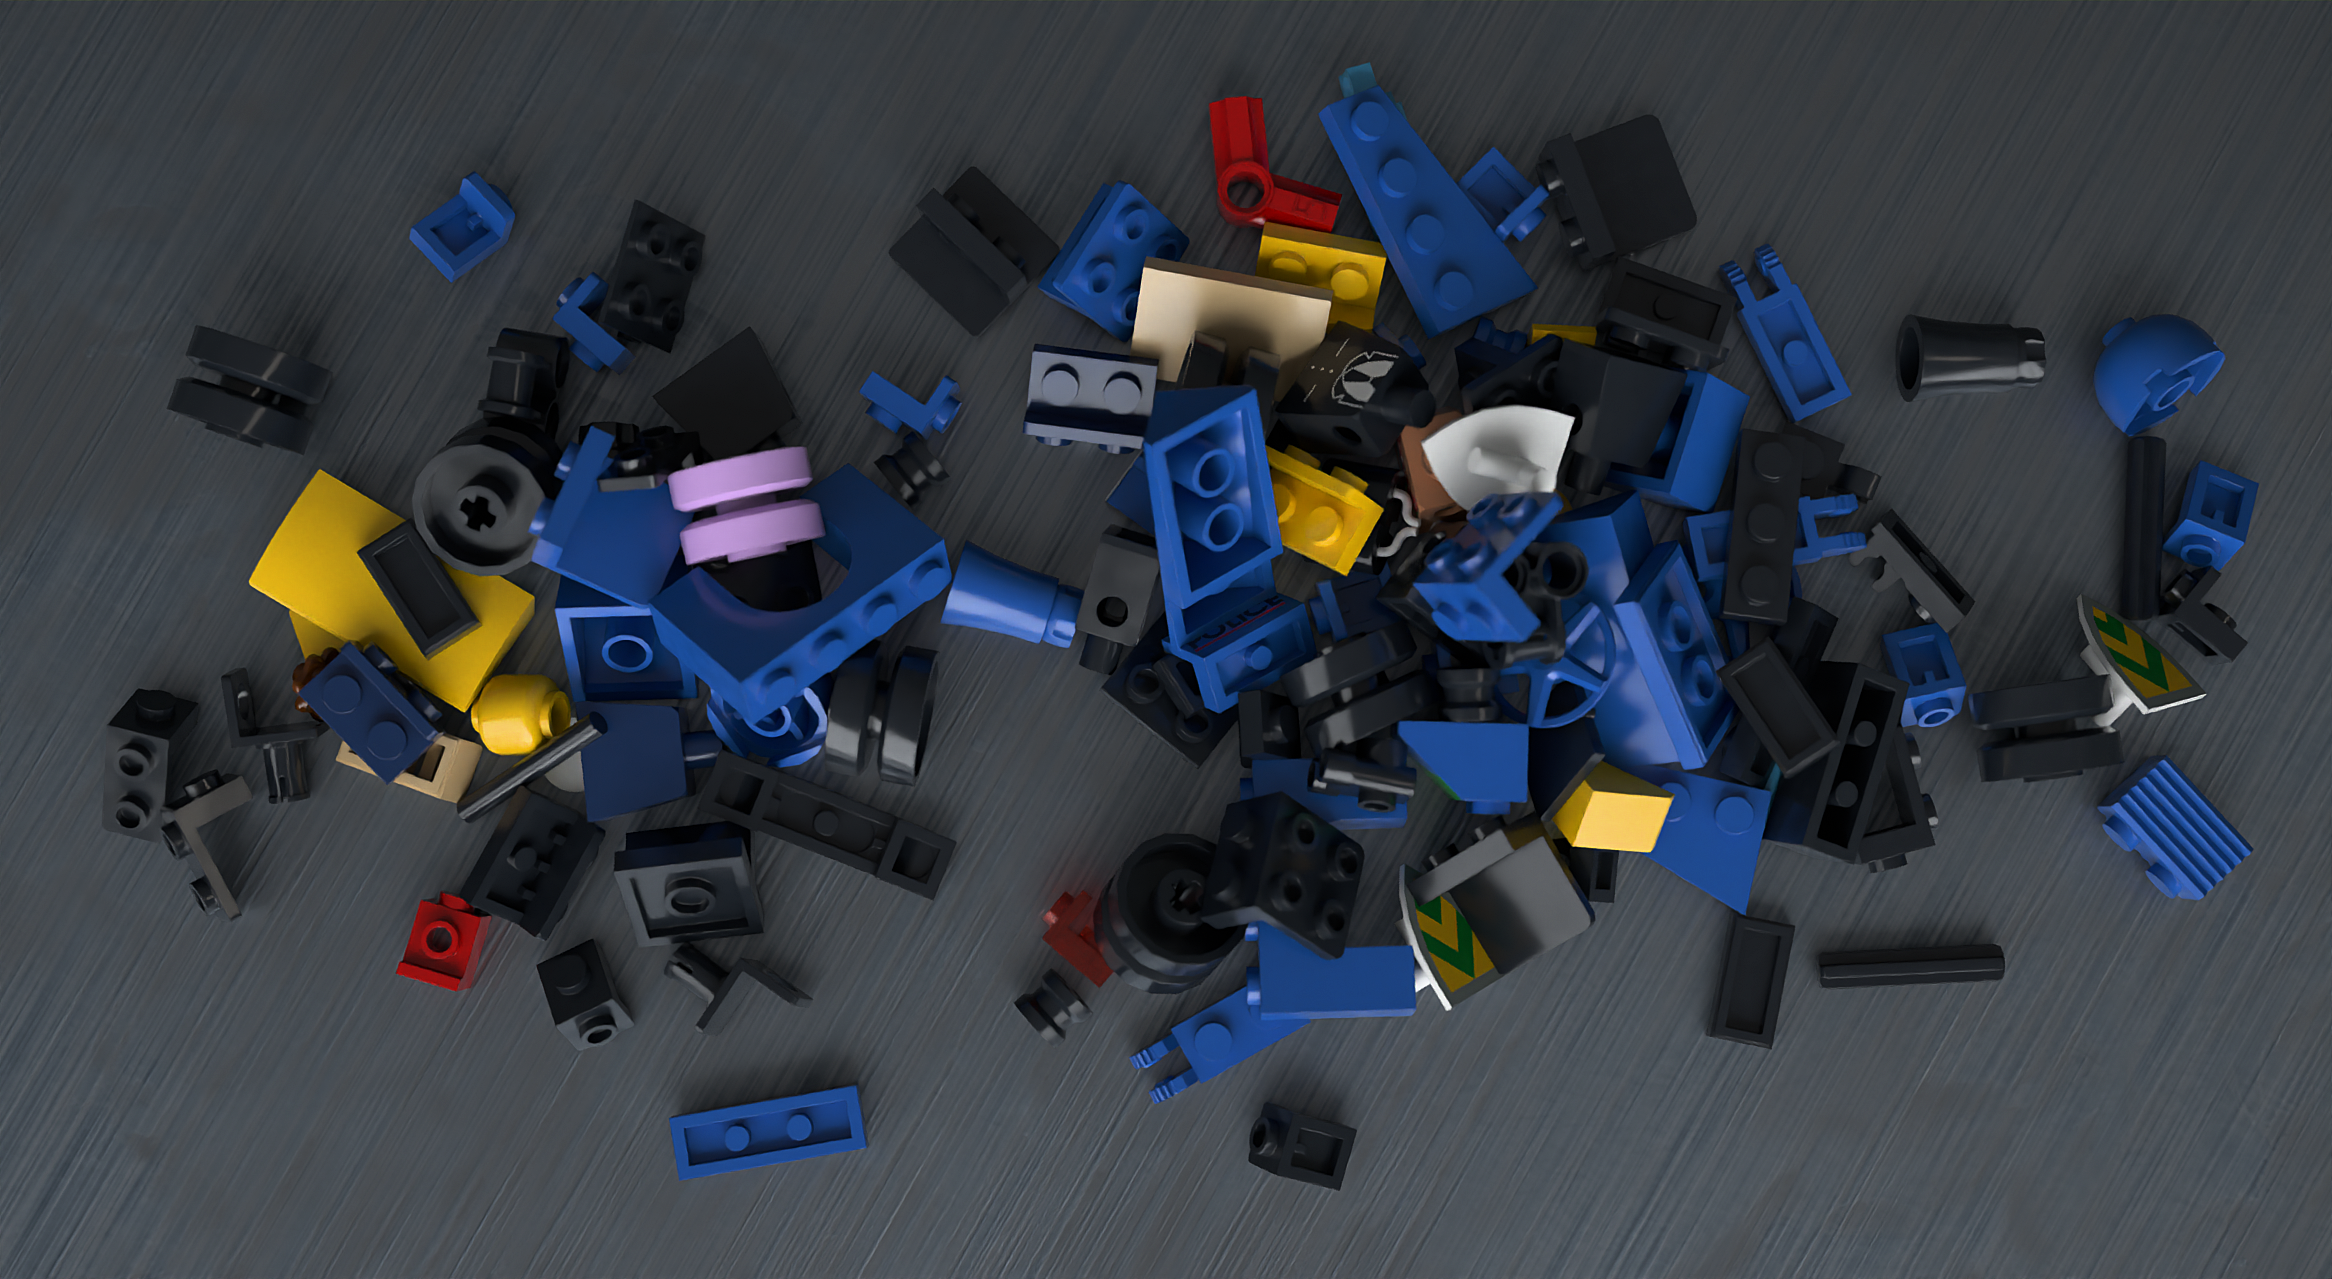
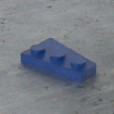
[1619,765,1772,915]

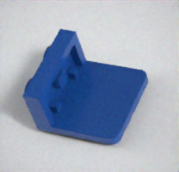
[528,426,695,609]
[1412,491,1564,642]

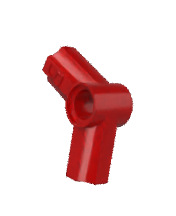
[1208,96,1342,234]

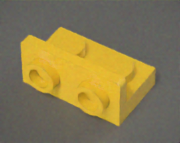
[1255,222,1387,334]
[1265,445,1384,576]

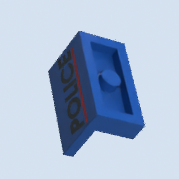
[1162,592,1317,713]

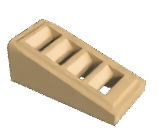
[335,733,482,803]

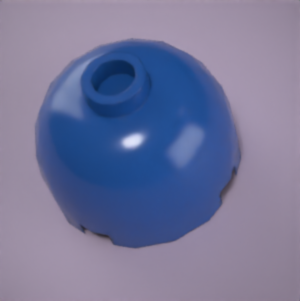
[2093,314,2226,436]
[707,672,834,768]

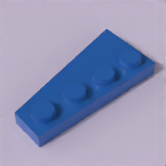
[1318,85,1538,339]

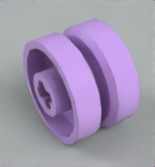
[667,446,826,565]

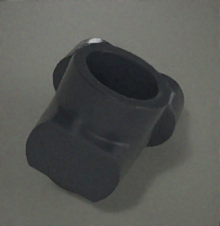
[1307,738,1417,812]

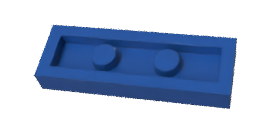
[669,1083,869,1181]

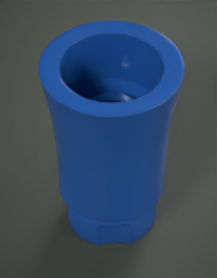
[940,540,1085,648]

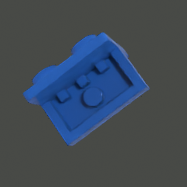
[1037,180,1190,342]

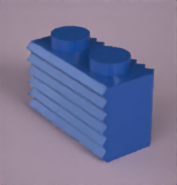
[2097,755,2254,900]

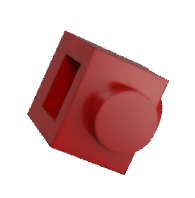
[396,891,492,992]

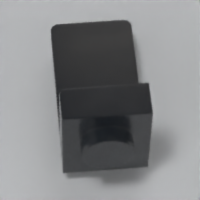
[596,426,705,492]
[102,688,199,843]
[1854,723,1939,873]
[159,769,253,923]

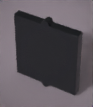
[1527,680,1605,822]

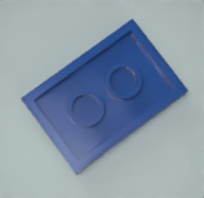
[1613,540,1740,770]

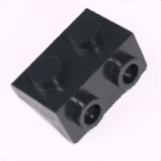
[458,785,606,941]

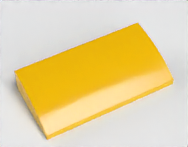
[249,469,535,713]

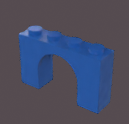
[647,463,953,725]
[1240,758,1416,1020]

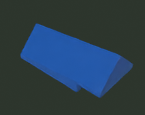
[1143,385,1283,651]
[1529,489,1680,768]

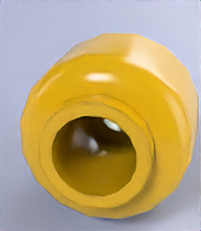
[471,674,571,756]

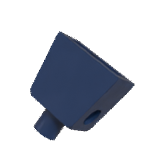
[575,701,728,822]

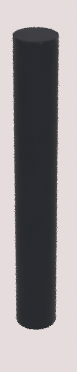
[456,711,608,824]

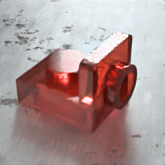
[1042,888,1114,988]

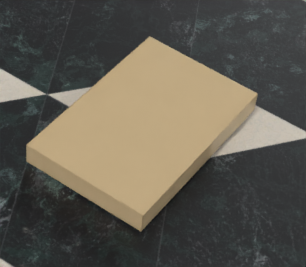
[1130,256,1333,402]

